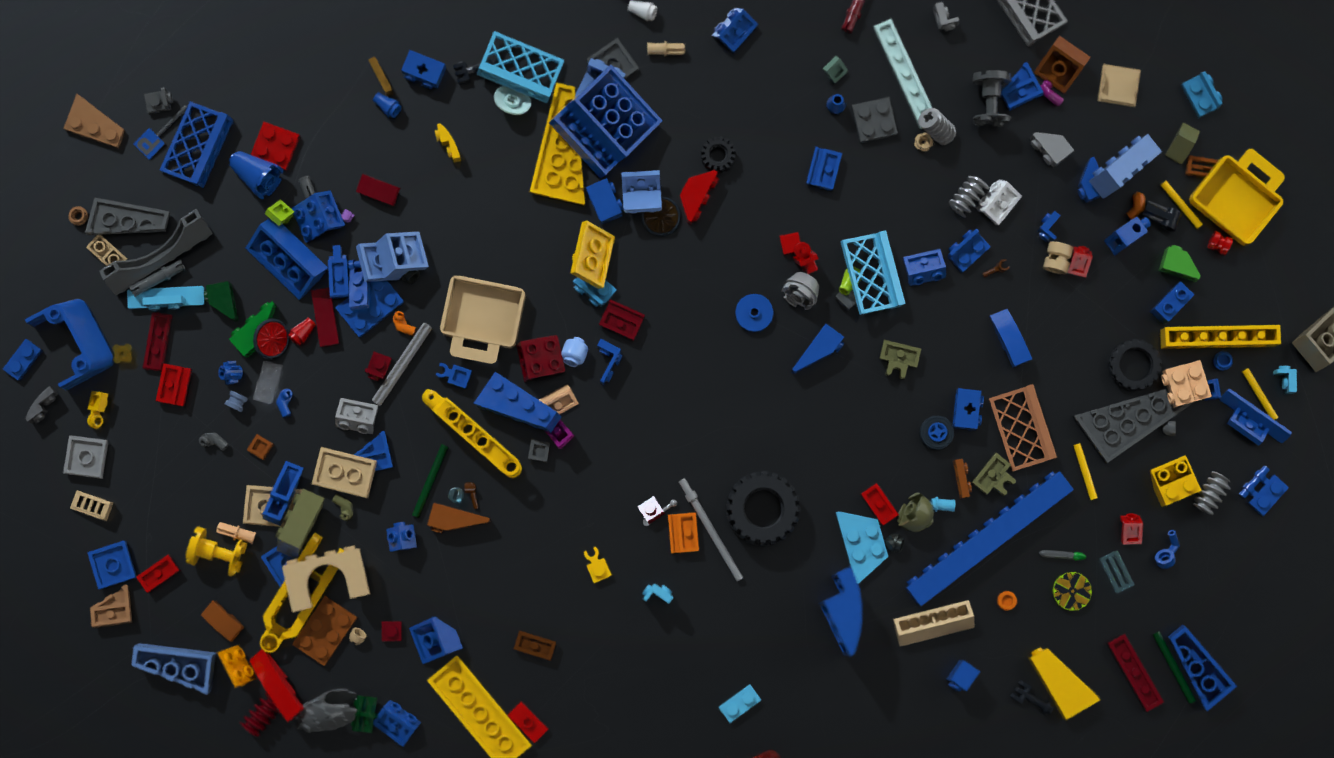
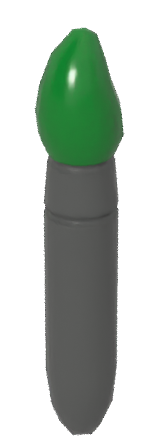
[1039,550,1086,561]

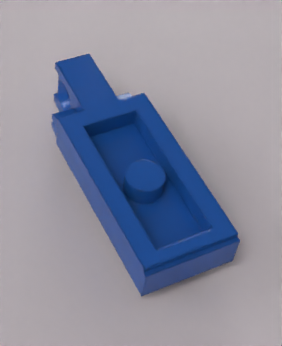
[328,245,349,299]

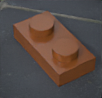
[953,459,972,499]

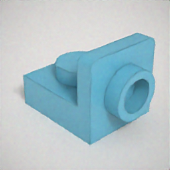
[1273,366,1297,394]

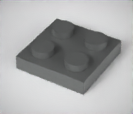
[852,97,898,143]

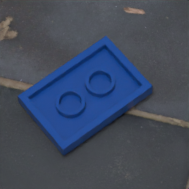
[335,281,404,338]

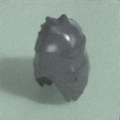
[295,689,357,733]

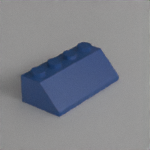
[245,218,328,300]

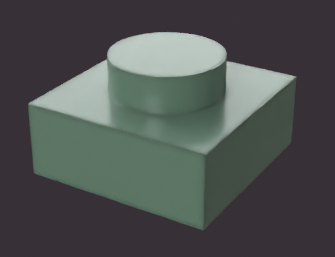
[823,56,848,83]

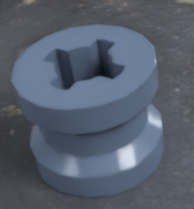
[224,390,248,412]

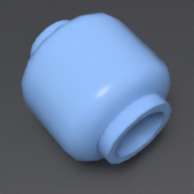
[561,337,588,367]

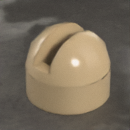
[349,628,366,645]

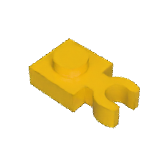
[584,547,612,583]

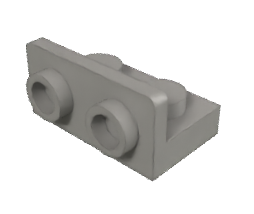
[335,398,378,434]

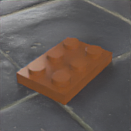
[292,596,358,666]

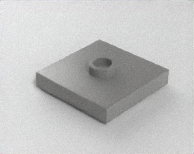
[63,435,108,479]

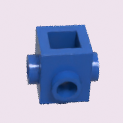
[386,522,417,552]

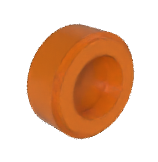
[997,591,1017,611]

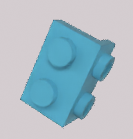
[642,583,673,604]

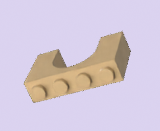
[282,545,370,612]

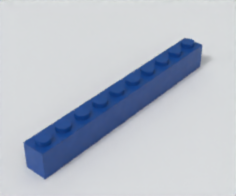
[905,471,1074,607]

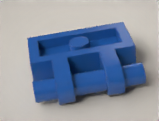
[1239,466,1289,516]

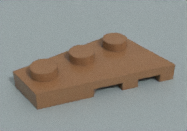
[63,94,125,148]

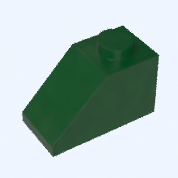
[204,281,238,321]

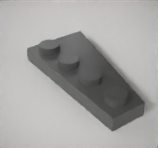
[85,198,170,235]

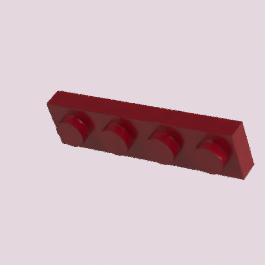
[1107,634,1164,712]

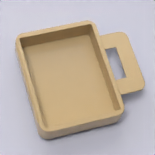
[440,276,526,364]

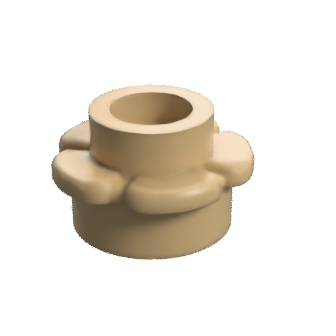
[914,133,933,152]

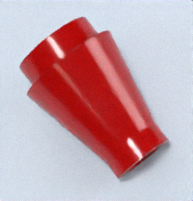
[288,317,316,346]

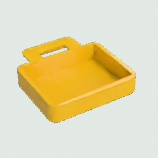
[1189,149,1285,246]

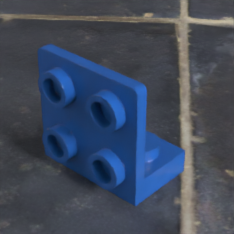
[292,190,345,243]

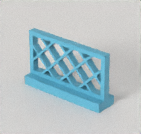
[477,31,564,103]
[840,230,905,315]

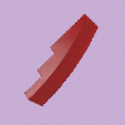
[249,649,305,722]

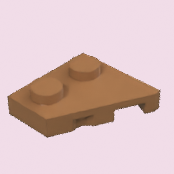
[90,585,132,628]

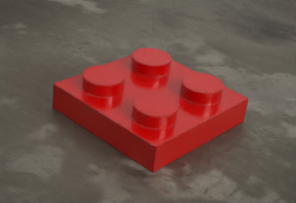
[251,122,300,171]

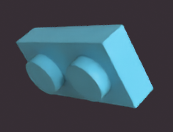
[719,684,761,723]

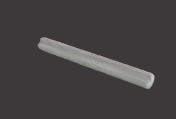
[372,323,432,406]

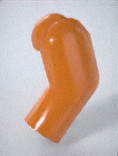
[1126,192,1146,220]
[393,311,416,336]

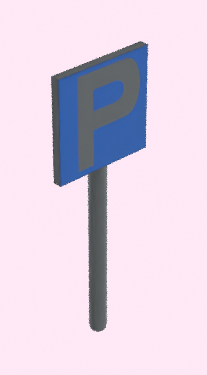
[134,106,187,160]

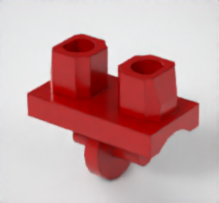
[793,242,818,274]

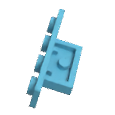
[127,286,205,310]

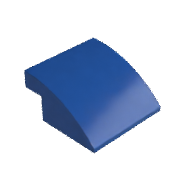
[549,65,663,178]
[819,567,862,656]

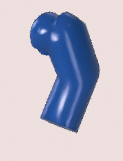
[276,388,293,418]

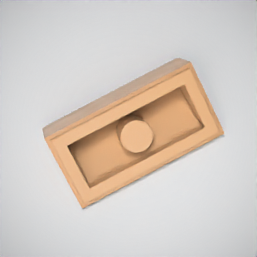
[539,384,579,414]

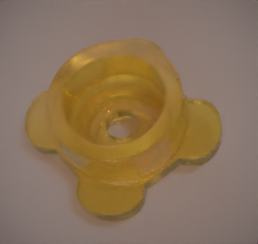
[113,344,132,363]

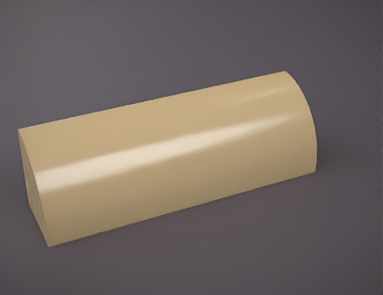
[894,600,974,646]

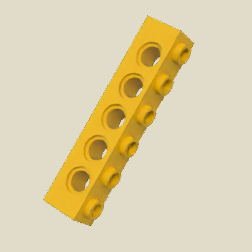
[1160,325,1281,349]

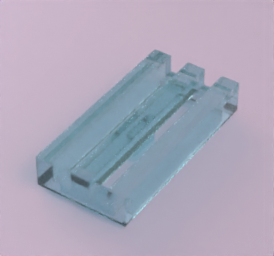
[1099,550,1134,593]

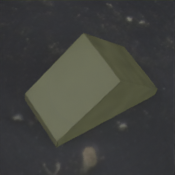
[1165,122,1200,165]

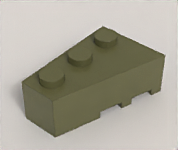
[276,489,324,560]

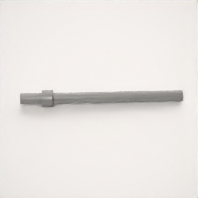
[679,478,743,581]

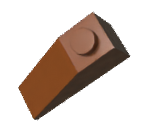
[427,503,491,533]

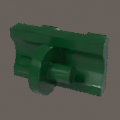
[351,695,378,733]

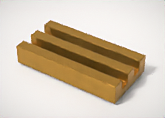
[369,57,394,97]

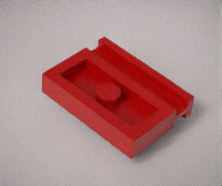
[156,363,192,407]

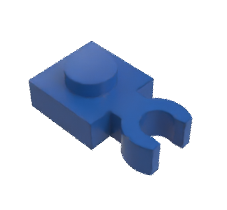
[436,363,472,389]

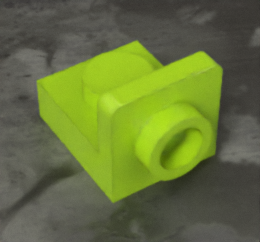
[265,199,295,226]

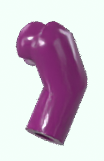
[1040,80,1064,106]

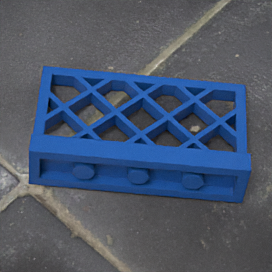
[160,101,233,189]

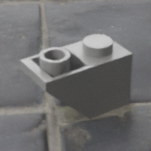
[1030,132,1074,168]

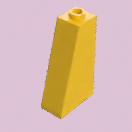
[1028,647,1100,720]

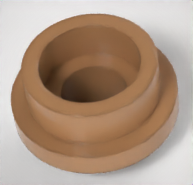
[68,206,88,226]

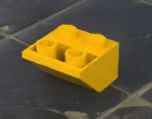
[1150,455,1202,507]

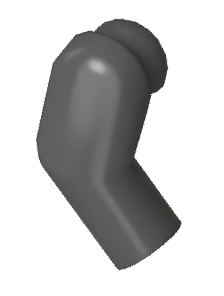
[199,433,229,451]

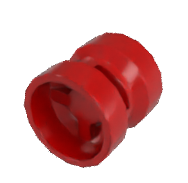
[1207,231,1233,256]

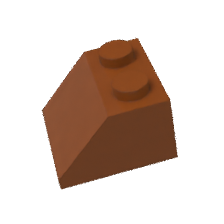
[1034,36,1090,94]

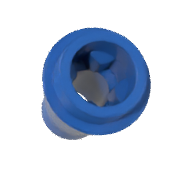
[373,92,402,118]
[827,94,846,114]

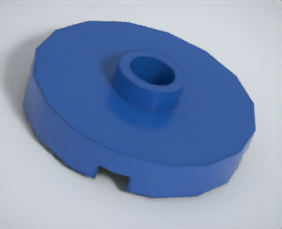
[735,294,773,332]

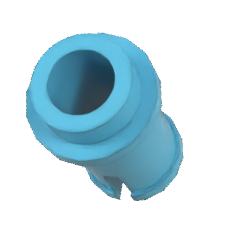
[931,497,955,512]

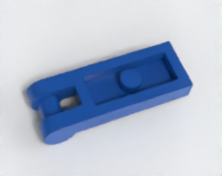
[348,260,370,311]

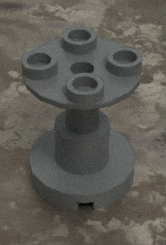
[973,70,1011,127]

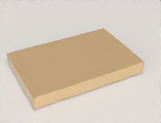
[312,447,377,498]
[243,485,302,527]

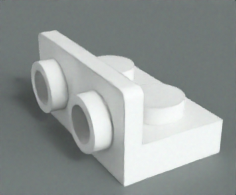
[976,180,1022,225]

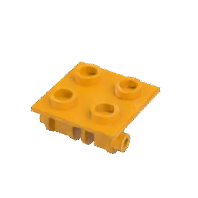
[218,645,256,687]

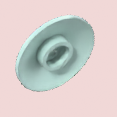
[494,86,531,115]

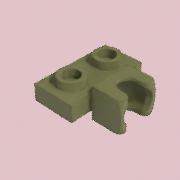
[879,340,921,380]
[971,453,1016,496]

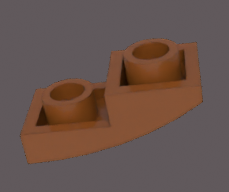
[201,600,244,642]

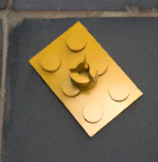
[570,221,615,289]

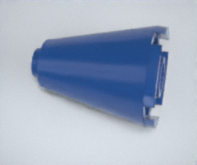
[229,151,283,199]

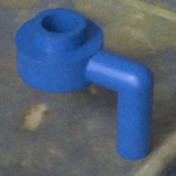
[1155,530,1180,569]

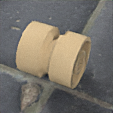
[1043,241,1073,274]

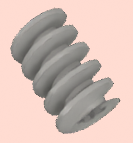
[918,108,956,145]
[948,176,990,218]
[1192,471,1231,515]

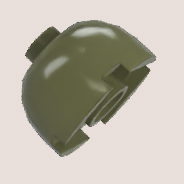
[897,493,934,532]

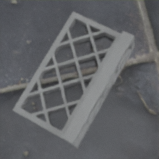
[998,0,1068,46]

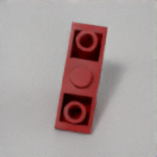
[680,170,719,225]

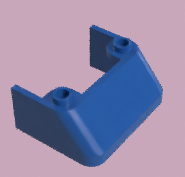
[25,299,115,390]

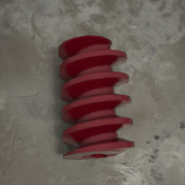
[239,692,281,737]

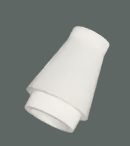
[628,0,657,21]

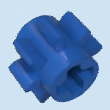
[218,361,243,384]

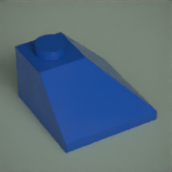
[409,617,463,664]

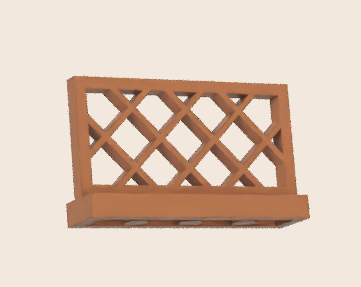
[989,384,1057,471]

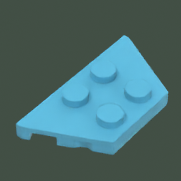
[836,512,888,583]

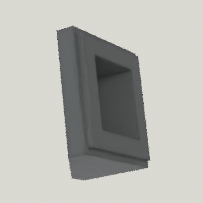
[835,289,856,311]

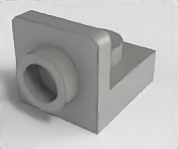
[933,2,959,31]

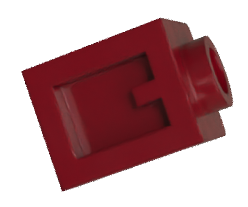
[364,352,392,381]

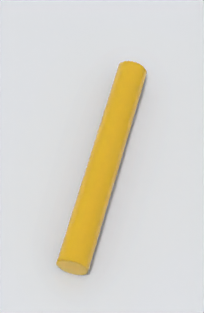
[1160,181,1203,229]
[1242,368,1278,420]
[1073,443,1098,500]

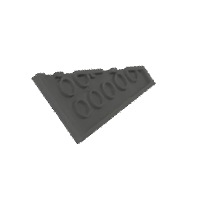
[1073,388,1194,463]

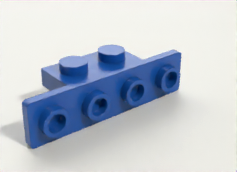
[1219,389,1292,446]

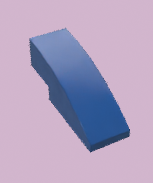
[989,309,1032,368]
[262,461,304,526]

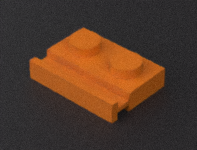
[668,512,699,554]

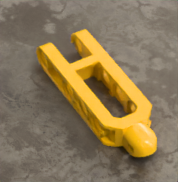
[422,389,522,478]
[260,533,344,653]

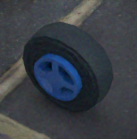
[920,416,954,450]

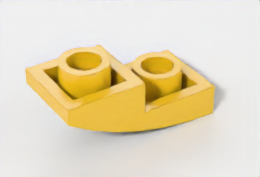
[435,123,462,162]

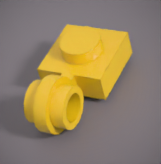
[87,391,108,429]

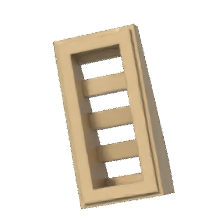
[70,490,113,521]

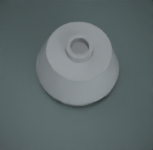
[781,272,819,310]

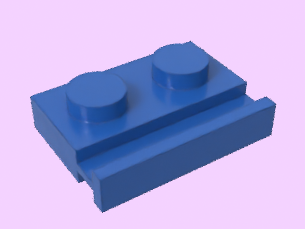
[806,147,842,191]

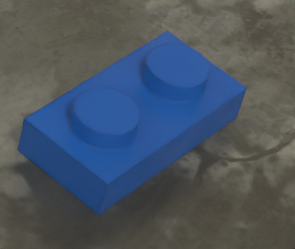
[3,339,43,381]

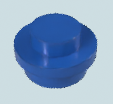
[1213,351,1233,370]

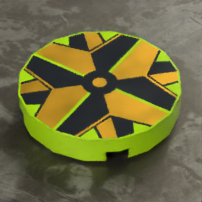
[1052,572,1092,611]

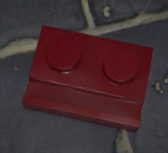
[599,299,645,341]

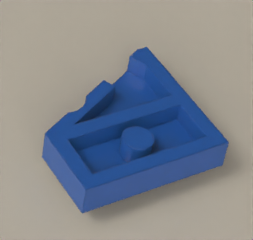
[1001,62,1044,110]
[354,431,393,472]

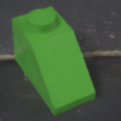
[1159,245,1201,282]

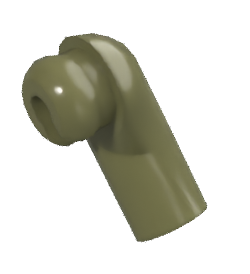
[332,493,353,521]

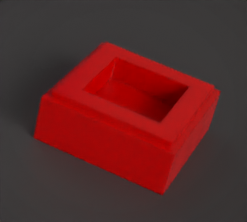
[779,232,800,255]

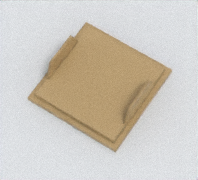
[1098,64,1141,107]

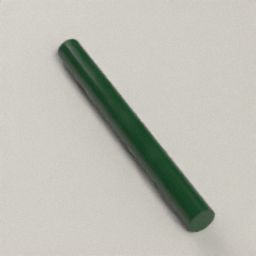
[412,444,448,518]
[1153,631,1196,704]

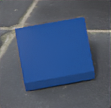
[1204,378,1221,401]

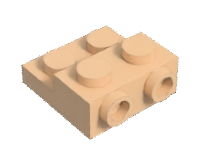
[1161,360,1212,408]

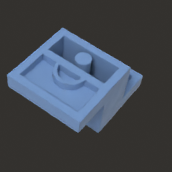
[356,232,429,282]

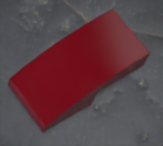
[356,174,400,206]

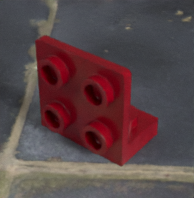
[516,335,565,382]

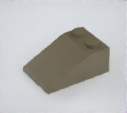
[1292,307,1334,372]

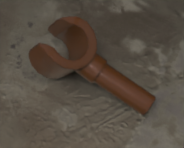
[982,259,1010,277]
[464,482,479,509]

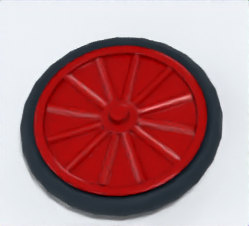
[253,319,289,359]

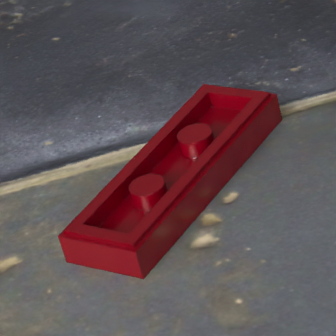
[311,288,340,347]
[143,312,172,372]

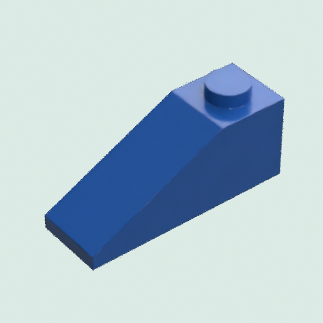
[791,324,844,374]

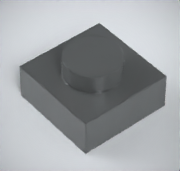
[528,440,550,462]

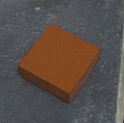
[247,434,274,460]

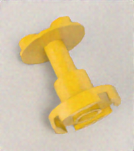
[186,526,247,577]

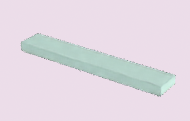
[874,19,932,129]

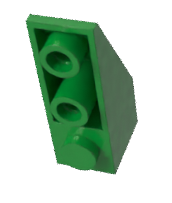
[229,301,277,358]

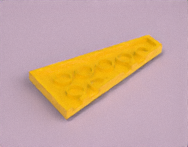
[530,83,585,206]

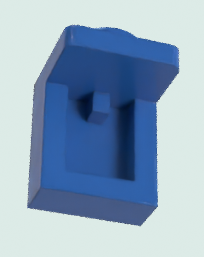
[1038,211,1061,242]

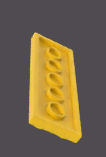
[427,655,532,758]

